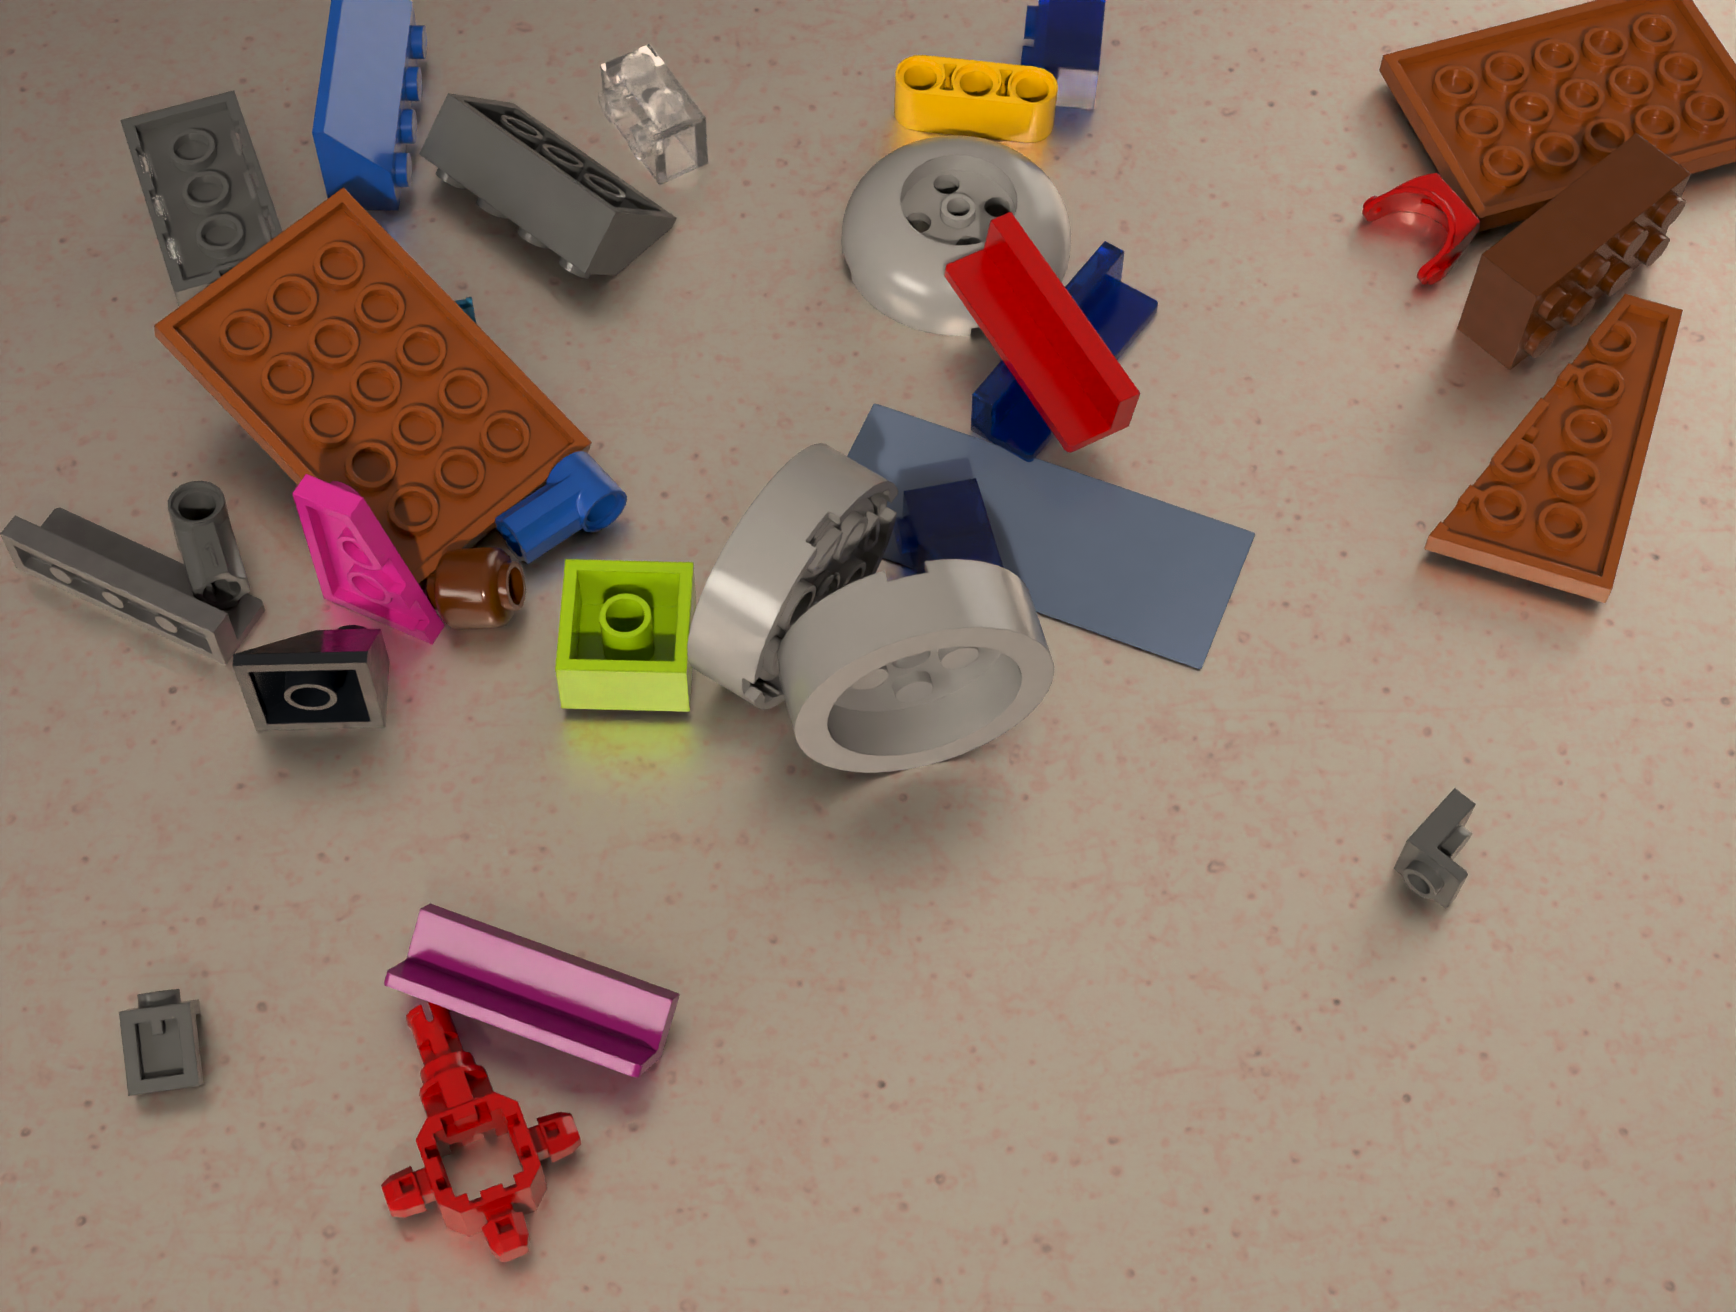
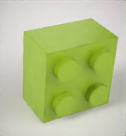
[555,559,696,712]

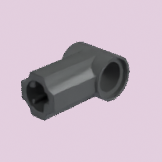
[168,481,250,609]

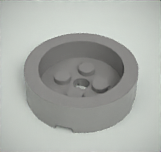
[687,443,898,710]
[777,559,1054,773]

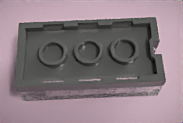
[120,90,283,307]

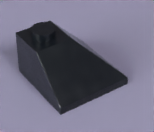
[232,625,390,731]

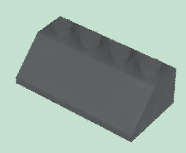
[419,93,677,279]

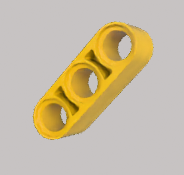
[894,55,1058,143]

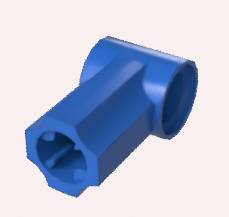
[495,451,627,564]

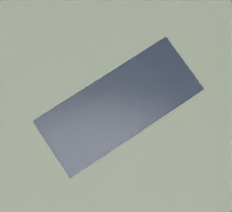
[847,404,1255,669]

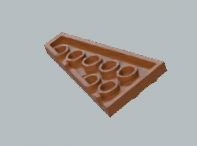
[1424,294,1683,603]

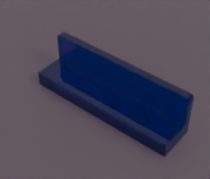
[971,241,1158,462]

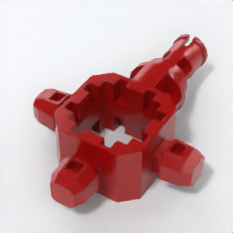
[381,1002,581,1262]

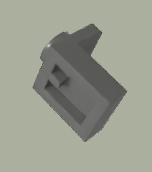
[1393,788,1476,908]
[119,989,203,1096]

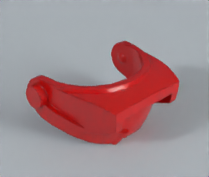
[1362,173,1480,285]

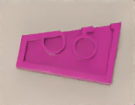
[292,474,445,645]

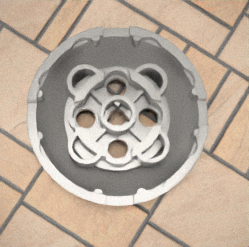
[841,135,1071,336]

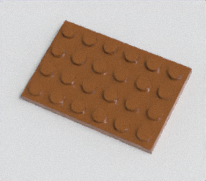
[1379,0,1736,232]
[154,187,592,589]

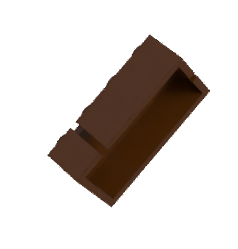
[1457,133,1691,370]

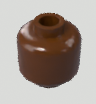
[426,547,526,630]

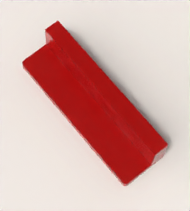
[944,212,1140,453]

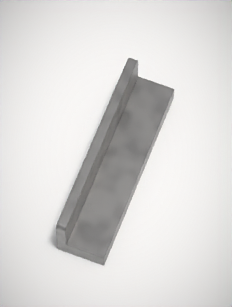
[0,508,265,666]

